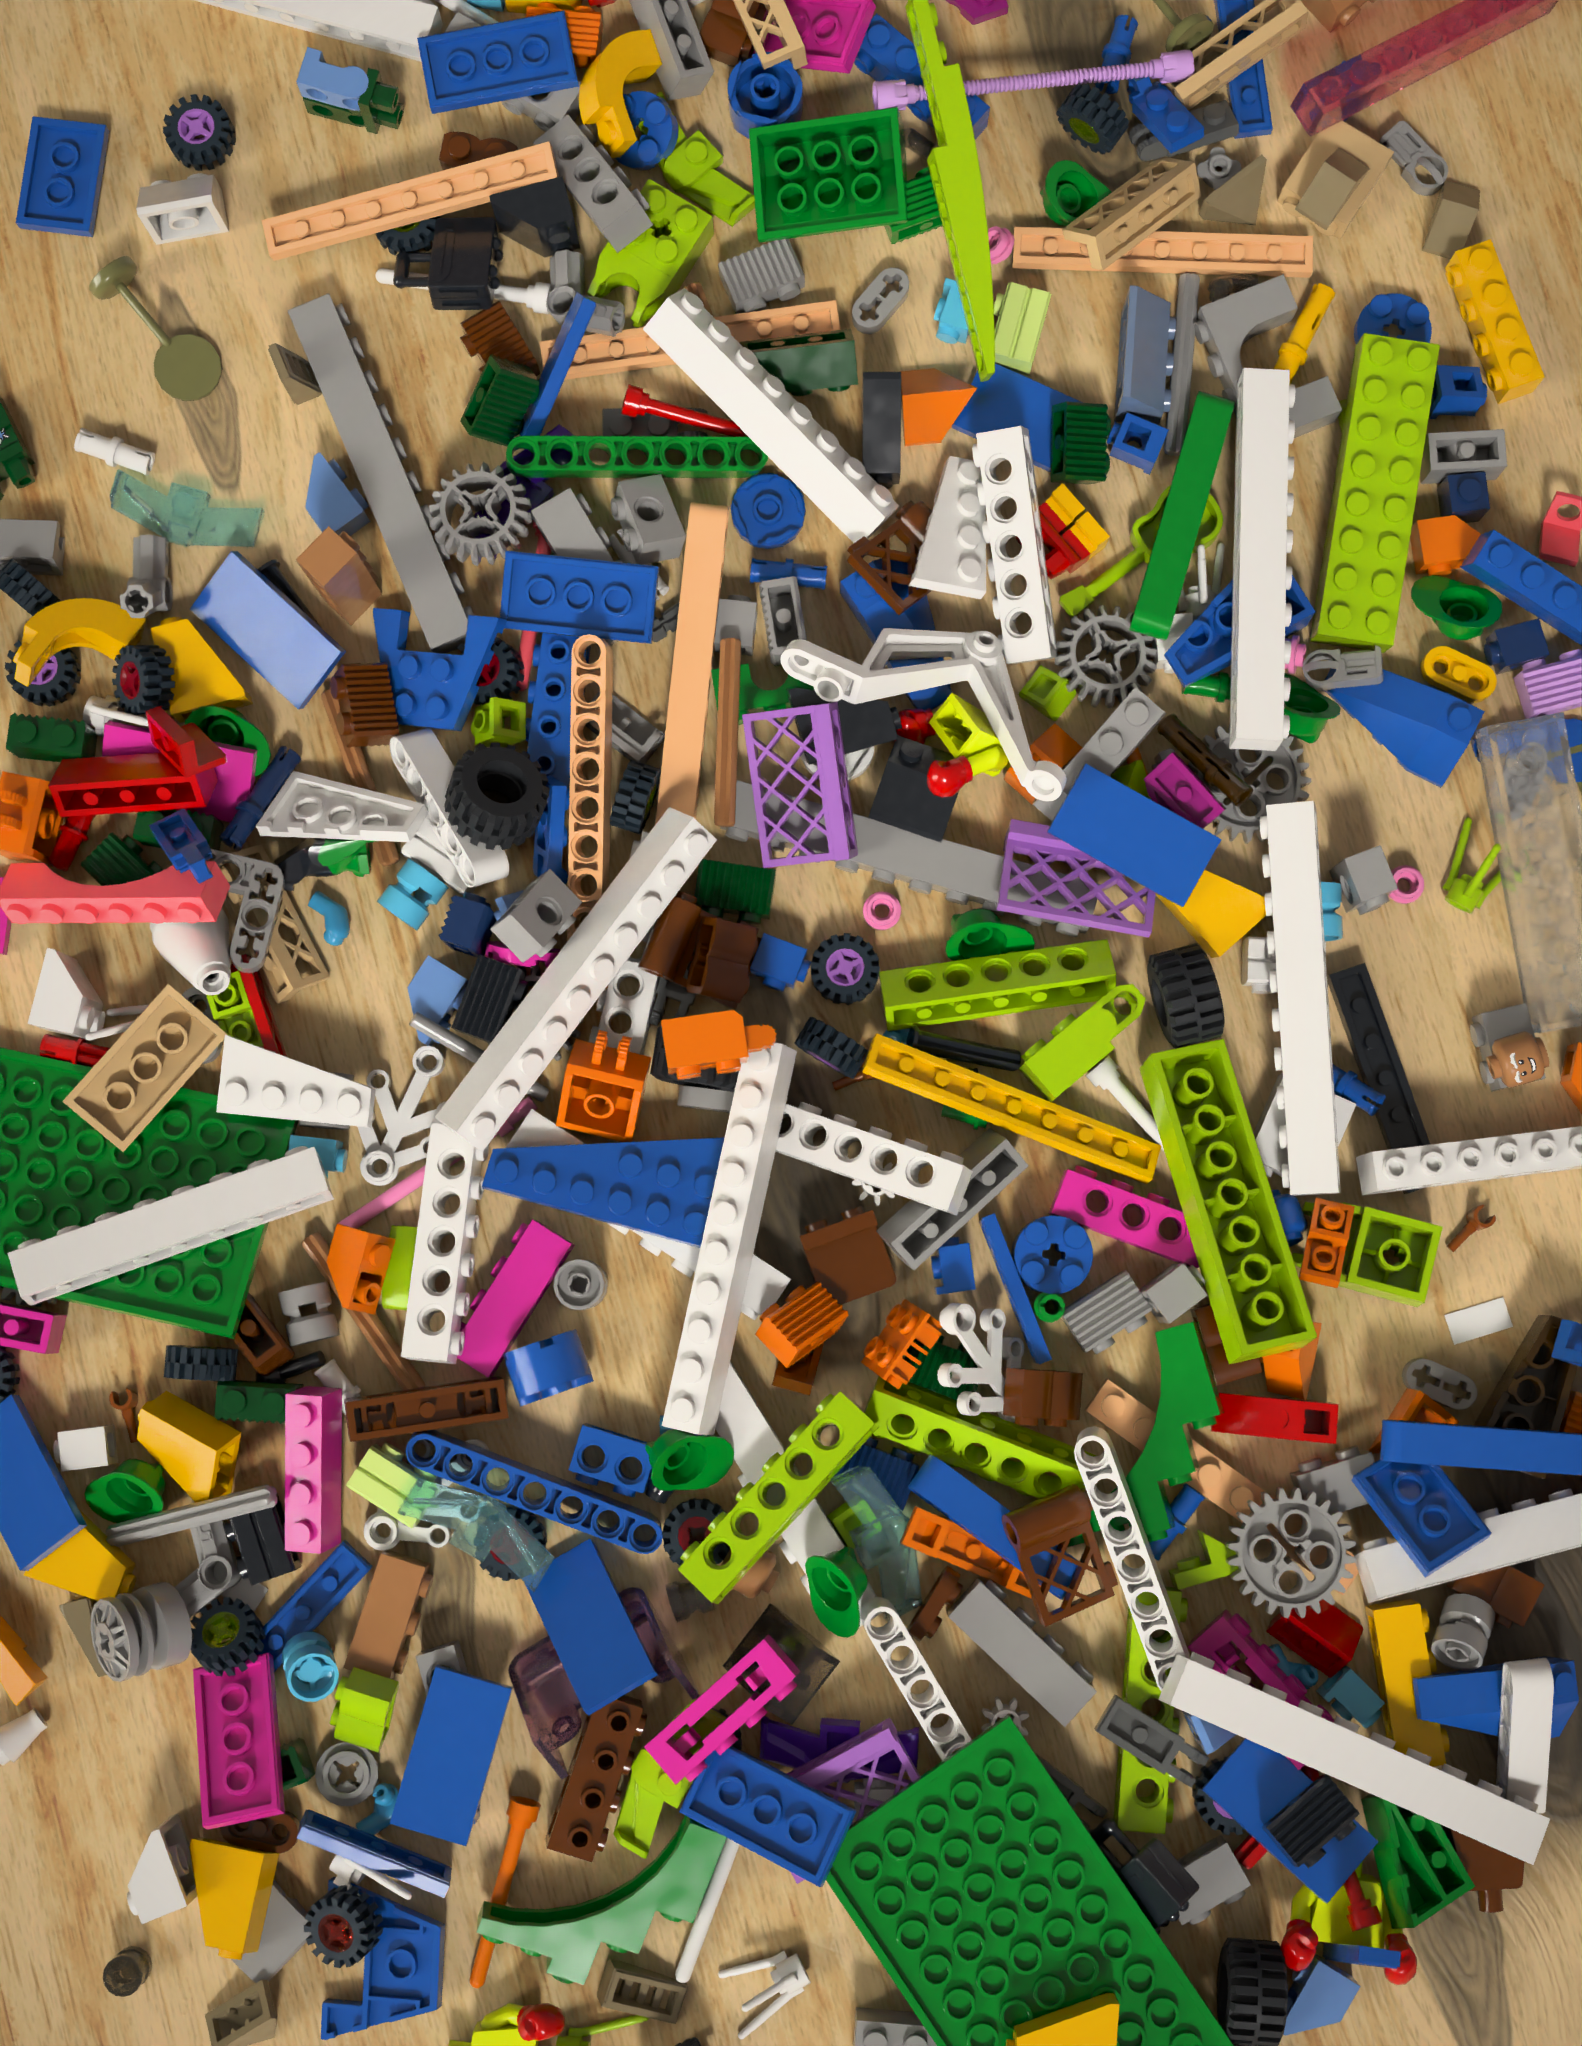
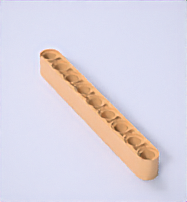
[655,502,729,825]
[567,634,613,941]

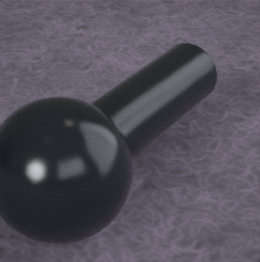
[255,1350,326,1383]

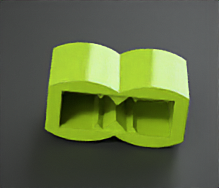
[330,1667,399,1753]

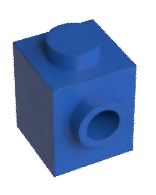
[750,933,812,992]

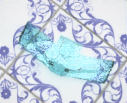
[110,469,265,547]
[831,1466,922,1622]
[397,1478,555,1592]

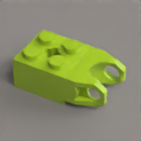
[587,179,714,328]
[1019,984,1146,1102]
[1292,1202,1442,1307]

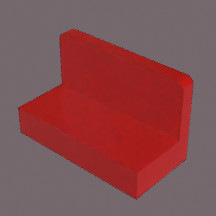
[146,706,227,778]
[1266,1599,1363,1678]

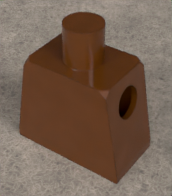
[1442,1825,1525,1913]

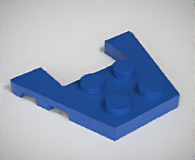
[373,608,506,731]
[321,1877,445,2040]

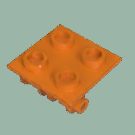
[861,1299,942,1390]

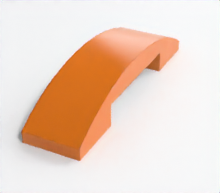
[900,1506,1041,1599]

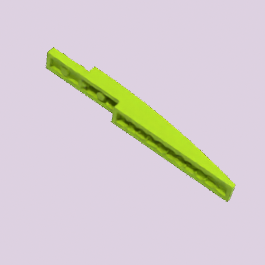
[905,0,995,382]

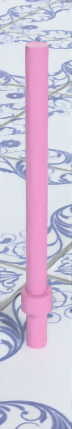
[337,1096,538,1228]

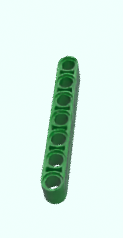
[1129,391,1235,641]
[505,436,768,478]

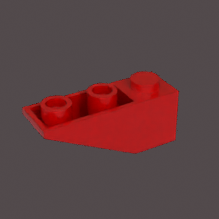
[1210,1393,1339,1444]

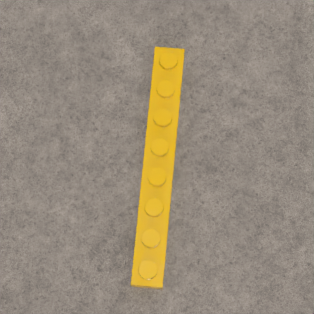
[862,1033,1161,1184]

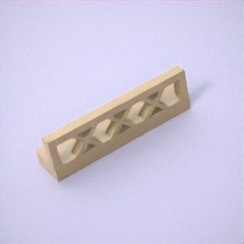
[733,0,808,70]
[1157,0,1308,111]
[1062,157,1201,271]
[220,844,330,1004]

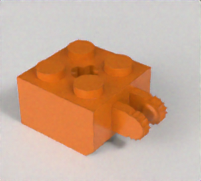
[0,771,64,868]
[661,1010,777,1080]
[556,1030,652,1142]

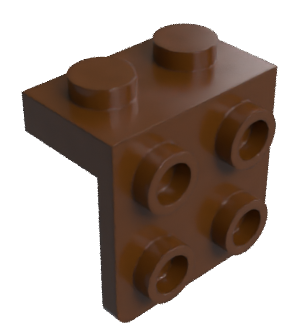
[799,1205,896,1305]

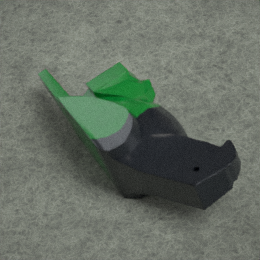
[273,838,376,891]

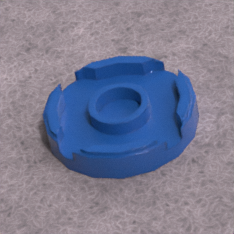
[731,473,806,550]

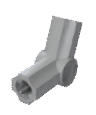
[546,249,626,337]
[120,535,173,618]
[174,1519,241,1619]

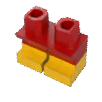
[1016,483,1110,580]

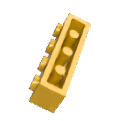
[1445,239,1545,404]
[1365,1599,1450,1767]

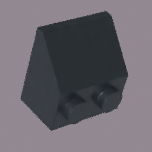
[489,176,580,258]
[868,735,959,843]

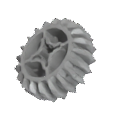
[429,462,532,567]
[1054,605,1157,708]

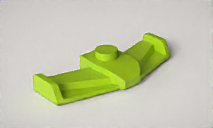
[637,91,755,227]
[613,1698,727,1859]

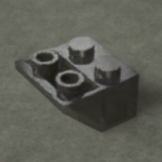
[723,1603,840,1725]

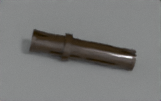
[1157,714,1253,807]

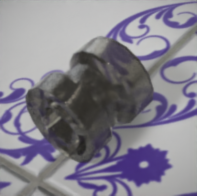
[665,1581,715,1623]
[103,1946,152,1997]

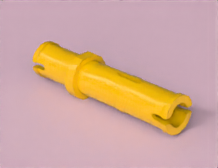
[1273,283,1335,384]

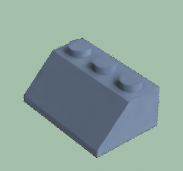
[1114,286,1176,425]

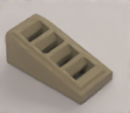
[268,343,322,405]
[59,1597,107,1677]
[597,1958,688,2024]

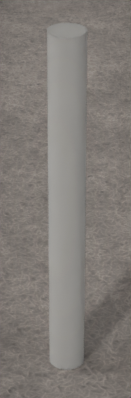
[409,1012,549,1102]

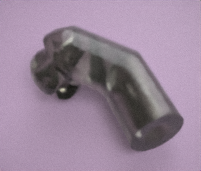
[904,128,936,161]
[1208,274,1258,302]

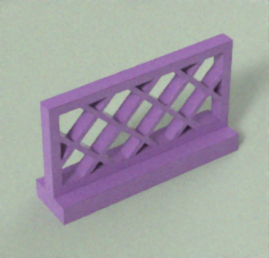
[742,701,858,868]
[997,819,1156,938]
[786,1717,920,1884]

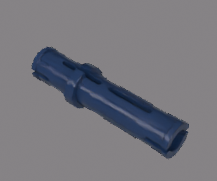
[219,746,301,851]

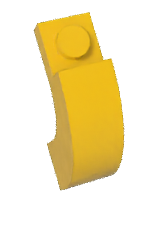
[579,29,662,158]
[13,598,146,687]

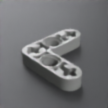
[172,849,285,973]

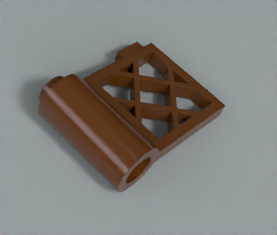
[847,501,932,615]
[638,891,762,1010]
[1002,1484,1118,1627]

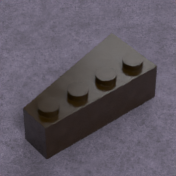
[1473,1315,1578,1479]

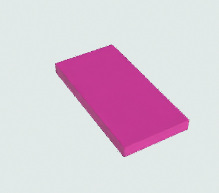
[102,721,258,822]
[193,1653,285,1830]

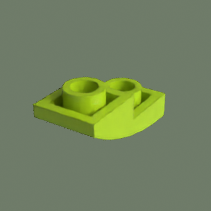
[206,971,264,1048]
[382,1225,417,1310]

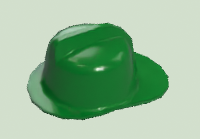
[1040,160,1112,230]
[1411,575,1502,640]
[1284,673,1341,743]
[184,705,271,777]
[945,908,1035,961]
[645,1429,734,1491]
[84,1459,166,1523]
[805,1547,868,1638]

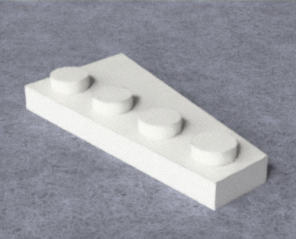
[909,456,986,599]
[256,771,428,842]
[216,1035,376,1128]

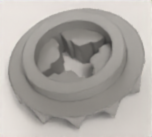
[315,1742,379,1806]

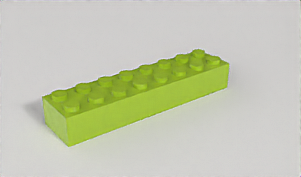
[1309,333,1440,653]
[1139,1039,1317,1364]

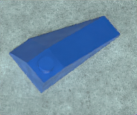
[840,558,952,711]
[1164,565,1316,687]
[1325,653,1485,788]
[1412,1656,1579,1738]

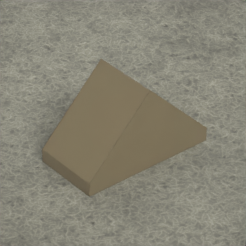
[1295,148,1370,230]
[1422,180,1480,259]

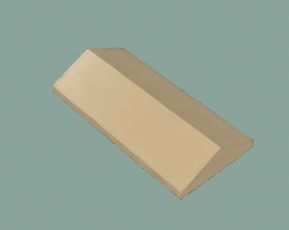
[62,984,228,1152]

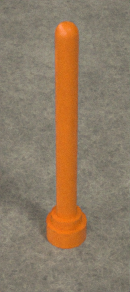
[469,1796,541,1988]

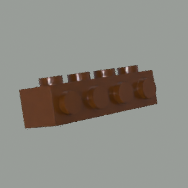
[545,1695,647,1862]

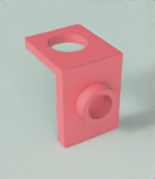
[1539,491,1582,567]

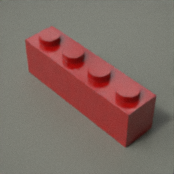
[48,752,218,817]

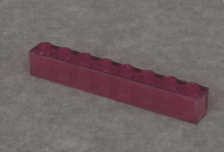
[1290,0,1559,137]

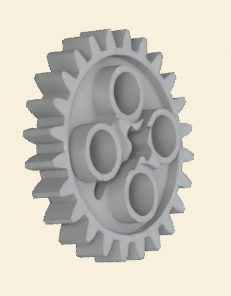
[1187,724,1311,844]
[1225,1487,1357,1618]

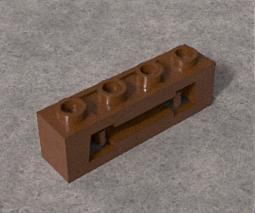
[344,1376,509,1442]

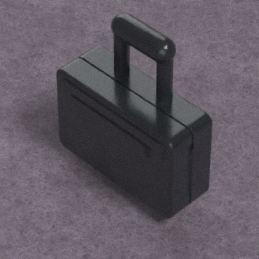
[393,217,503,310]
[1090,1818,1199,1934]

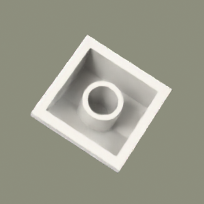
[136,173,229,245]
[28,948,105,1041]
[127,1813,197,1924]

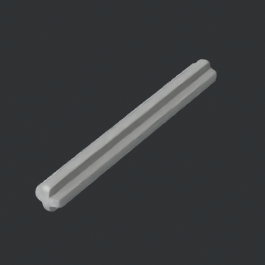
[1164,273,1200,456]
[106,1485,278,1547]

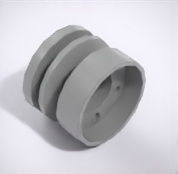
[90,1582,192,1682]

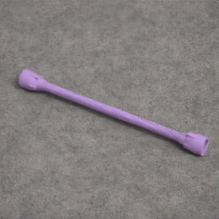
[872,49,1194,111]

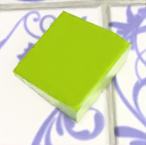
[1018,665,1077,721]

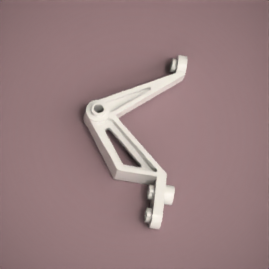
[781,628,1067,801]

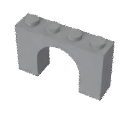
[1193,274,1342,438]

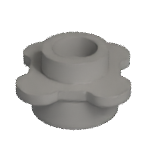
[1196,147,1241,190]

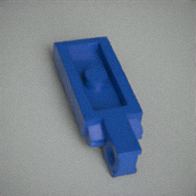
[1127,77,1204,154]
[149,809,213,884]

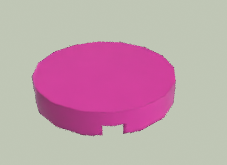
[485,941,561,968]

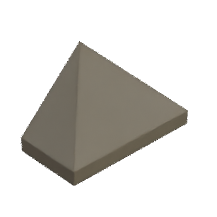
[1199,154,1267,225]
[205,1979,276,2046]

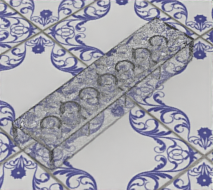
[1475,712,1582,1033]

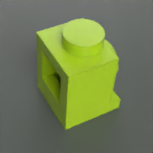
[471,697,526,748]

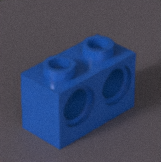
[568,1423,652,1497]

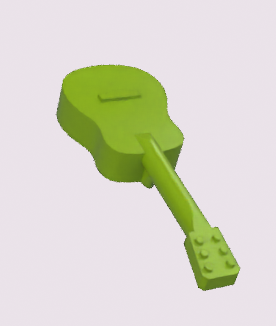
[1059,485,1223,618]

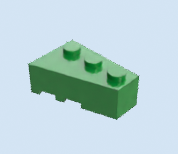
[1361,1793,1475,1929]

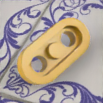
[1421,646,1497,703]

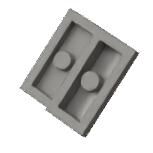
[231,1879,311,1983]

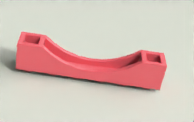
[0,861,230,924]

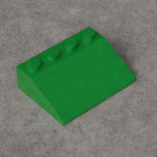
[749,107,908,243]

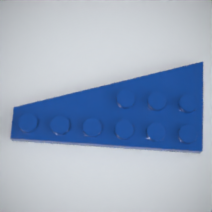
[482,1137,725,1248]

